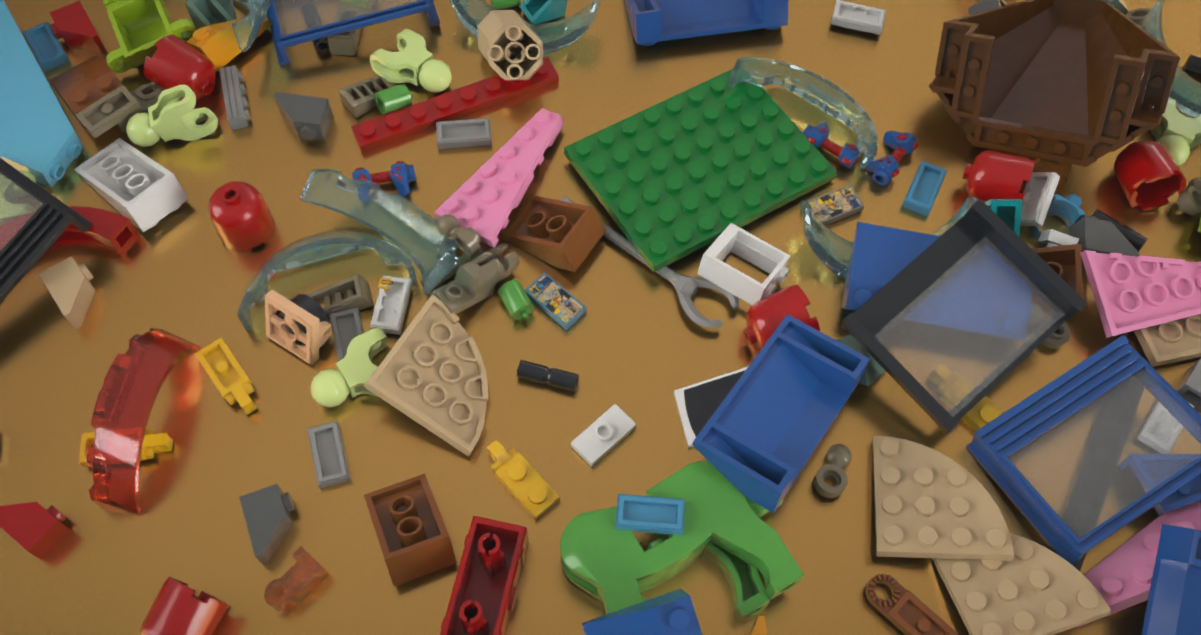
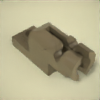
[76,82,162,138]
[432,243,519,314]

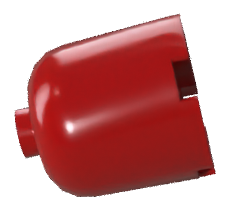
[143,34,216,101]
[1113,140,1187,211]
[962,150,1035,202]
[208,181,275,252]
[743,285,820,350]
[140,576,229,635]

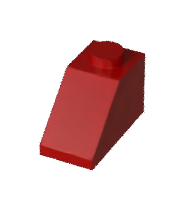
[49,1,107,54]
[0,501,71,560]

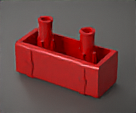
[440,516,529,635]

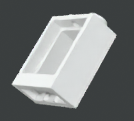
[697,223,790,305]

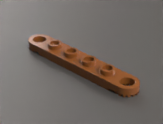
[865,574,959,635]

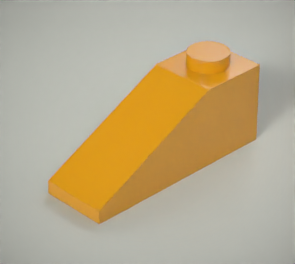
[187,15,272,72]

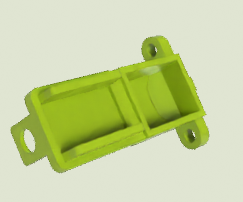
[102,0,196,73]

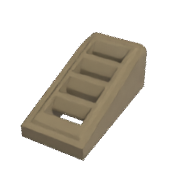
[327,9,365,56]
[338,75,396,119]
[307,273,373,318]

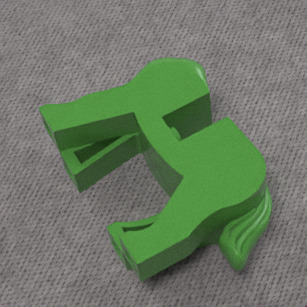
[560,461,804,624]

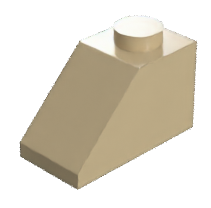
[39,256,95,329]

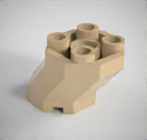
[477,10,543,81]

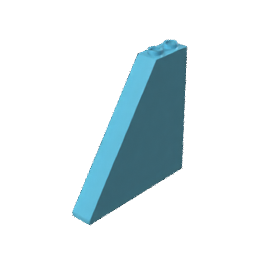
[0,0,84,188]

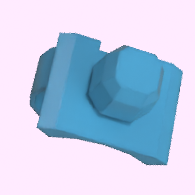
[1031,194,1086,246]

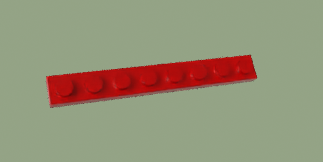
[351,57,559,153]

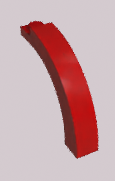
[0,206,138,255]

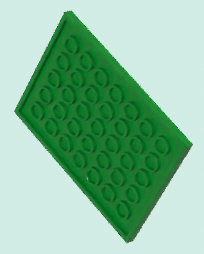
[564,65,837,273]

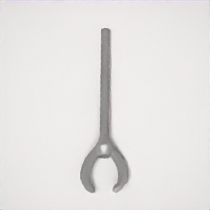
[560,196,739,328]

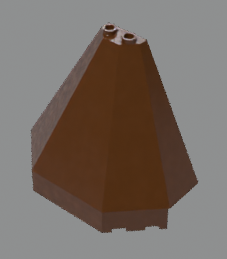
[929,0,1180,167]

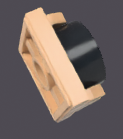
[265,290,331,365]

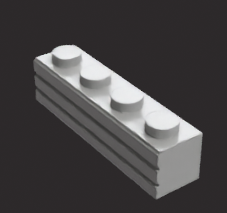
[219,65,250,130]

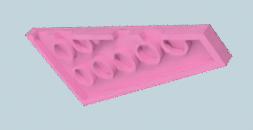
[434,108,564,248]
[1080,250,1201,338]
[1076,501,1201,628]

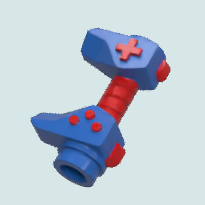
[803,122,865,169]
[864,131,918,186]
[352,161,416,202]

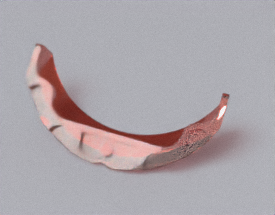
[86,328,199,515]

